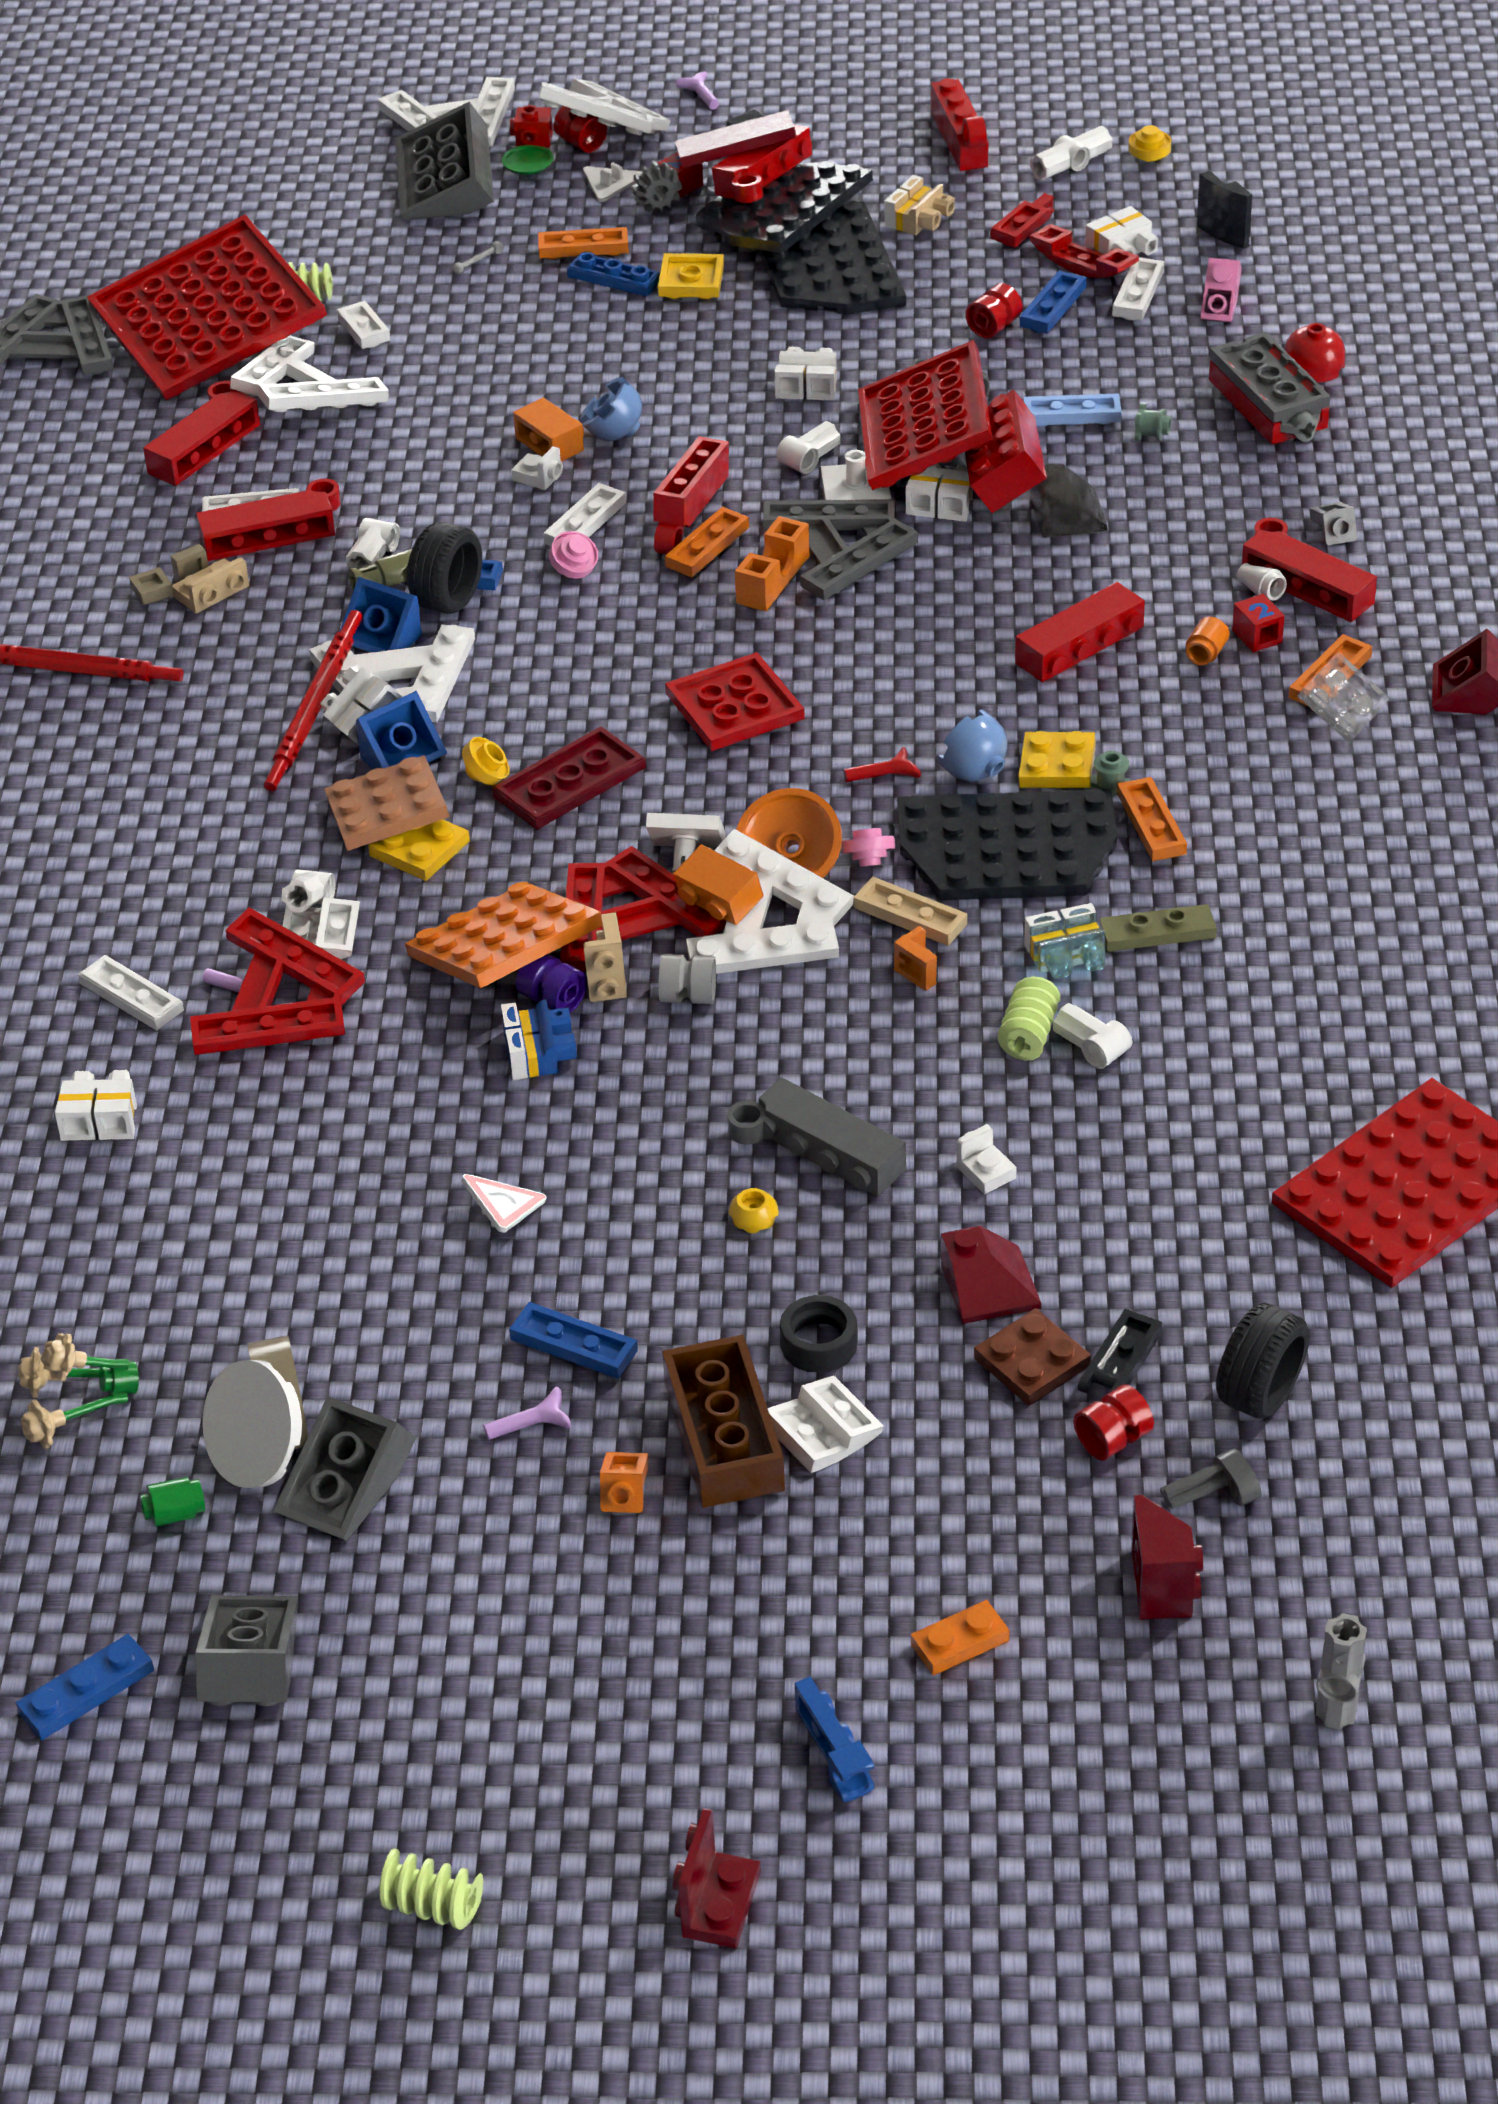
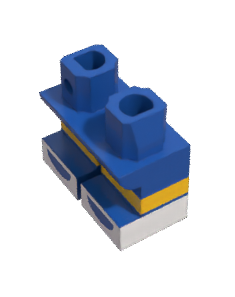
[501,999,577,1081]

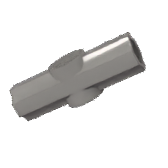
[1316,1613,1367,1730]

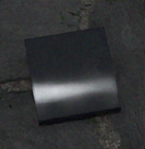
[1197,170,1252,249]

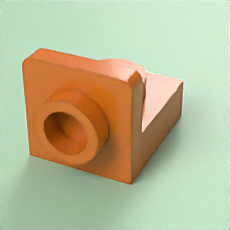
[894,926,937,991]
[600,1452,649,1513]

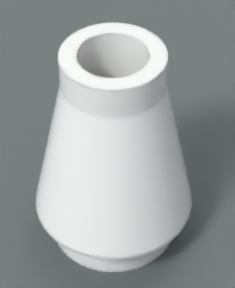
[1237,563,1287,601]

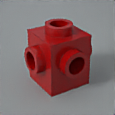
[510,105,553,148]

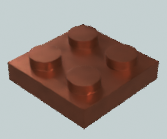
[974,1308,1091,1406]

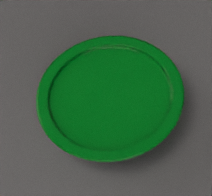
[502,145,554,175]

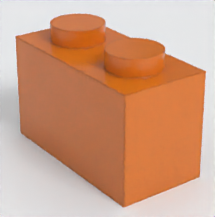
[513,397,584,461]
[673,844,764,926]

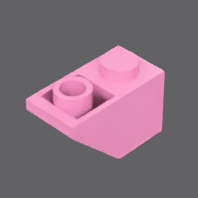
[1200,258,1242,323]

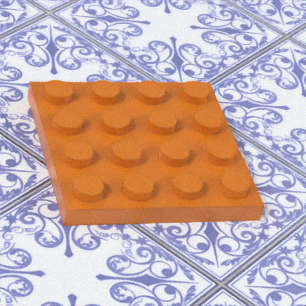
[404,882,602,989]

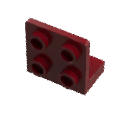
[672,1808,761,1949]

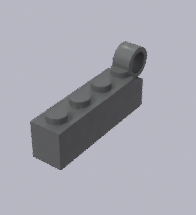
[727,1077,906,1197]

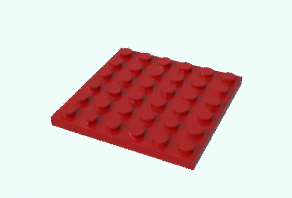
[87,214,328,401]

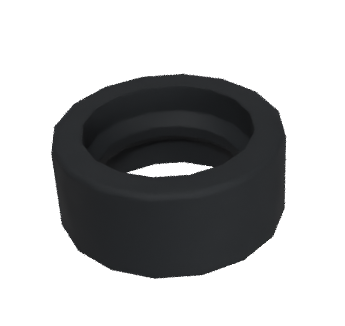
[779,1295,858,1373]

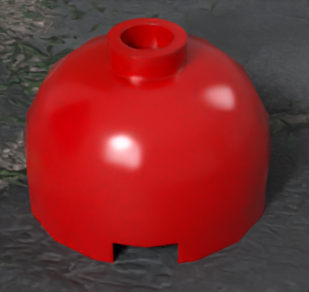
[1284,323,1346,383]

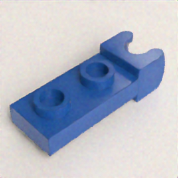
[794,1676,875,1802]

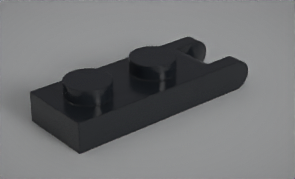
[1077,1308,1163,1393]

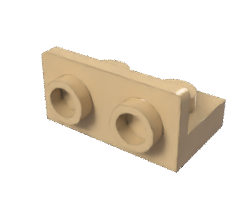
[172,557,250,614]
[583,912,627,1002]

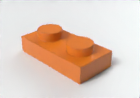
[911,1600,1010,1676]

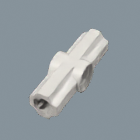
[1030,126,1113,181]

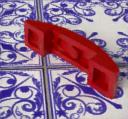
[1030,224,1139,278]

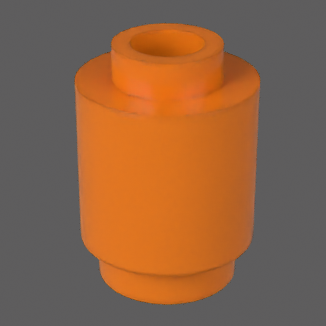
[1186,617,1230,665]

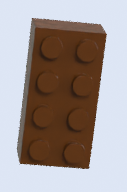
[662,1334,785,1508]

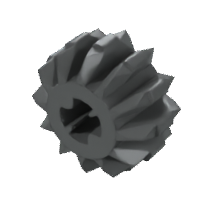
[631,161,682,214]

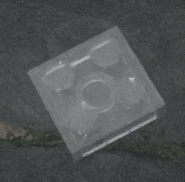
[1298,652,1391,743]

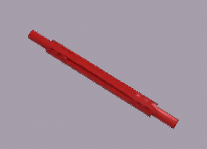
[263,610,363,791]
[0,644,184,682]

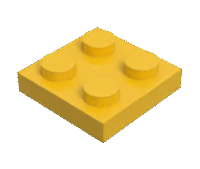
[658,253,724,299]
[1019,731,1096,788]
[368,819,470,881]

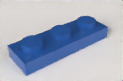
[1020,270,1086,334]
[509,1302,638,1379]
[15,1633,155,1741]

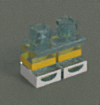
[1024,903,1105,979]

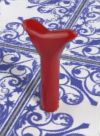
[843,747,921,783]

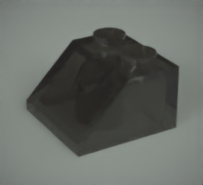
[1030,464,1107,538]

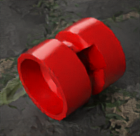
[553,106,608,153]
[965,283,1023,339]
[1073,1384,1154,1461]

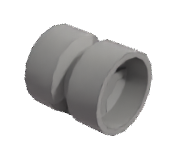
[659,954,716,1004]

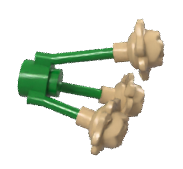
[18,1333,139,1449]

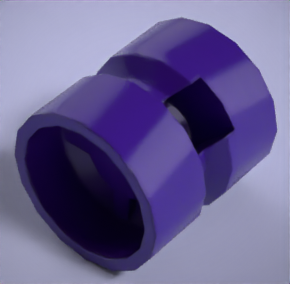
[516,954,587,1013]

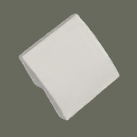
[282,897,360,959]
[768,1375,884,1473]

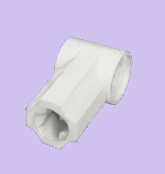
[776,421,841,474]
[346,518,400,569]
[281,869,335,912]
[1053,1003,1133,1069]

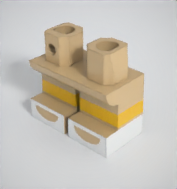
[884,175,955,235]

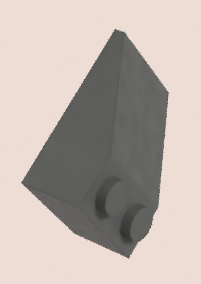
[273,1396,416,1542]
[195,1595,298,1706]

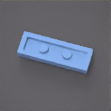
[1024,394,1122,427]

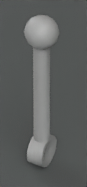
[452,241,504,274]

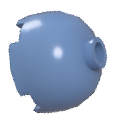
[580,377,642,441]
[938,710,1008,782]

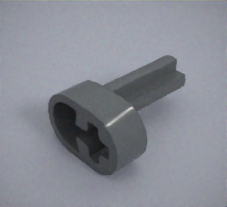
[1160,1448,1262,1509]

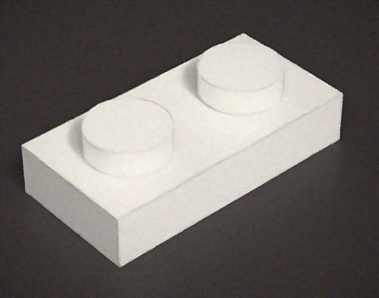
[337,301,390,349]

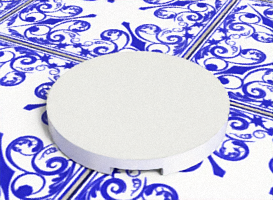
[203,1360,302,1488]

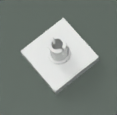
[821,450,891,500]
[646,813,726,873]

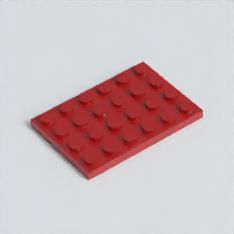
[858,340,993,491]
[1272,1078,1498,1288]

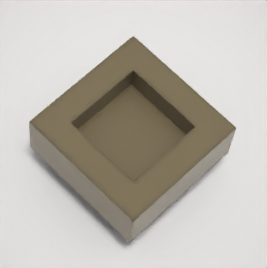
[170,544,208,583]
[129,567,174,605]

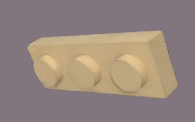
[854,877,967,946]

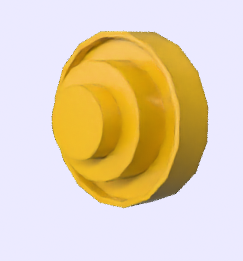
[1128,125,1171,162]
[462,737,510,786]

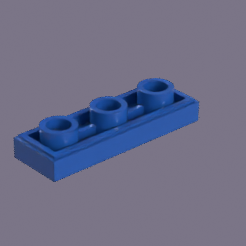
[567,252,660,297]

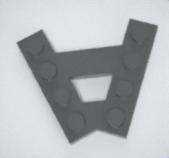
[0,294,114,375]
[763,499,918,600]

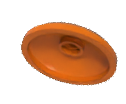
[736,788,842,878]

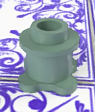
[1135,403,1172,441]
[1091,751,1131,798]

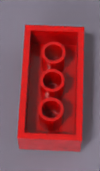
[965,389,1047,513]

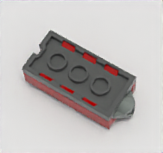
[1209,332,1330,445]

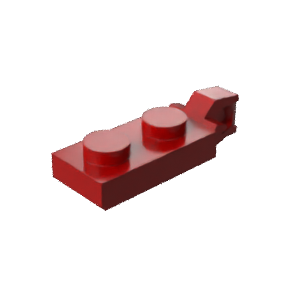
[990,193,1054,248]

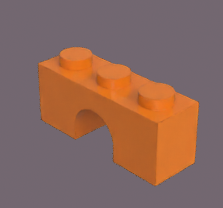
[735,516,810,611]

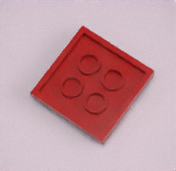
[665,652,805,751]

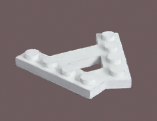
[378,77,515,147]
[539,79,671,135]
[230,336,389,412]
[309,625,475,722]
[686,829,854,974]

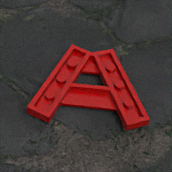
[560,846,727,972]
[190,907,365,1055]

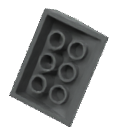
[395,102,494,220]

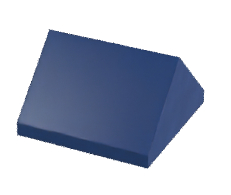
[340,577,422,653]
[356,691,448,769]

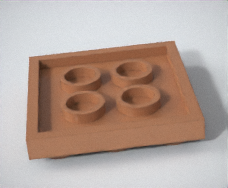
[324,755,450,851]

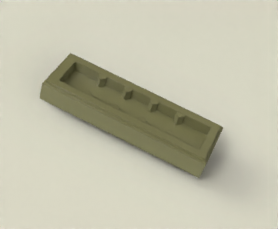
[1099,904,1217,952]

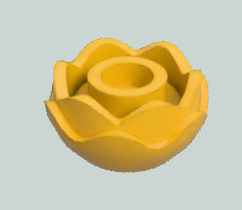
[728,1188,779,1234]

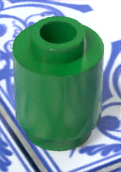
[140,1477,205,1527]

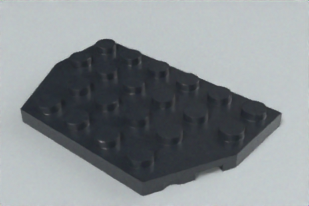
[695,161,873,253]
[758,201,906,315]
[897,789,1117,901]

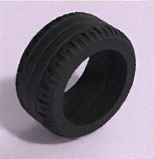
[407,522,482,614]
[1216,1303,1310,1419]

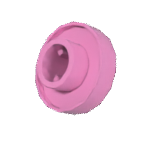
[549,531,598,579]
[842,828,895,867]

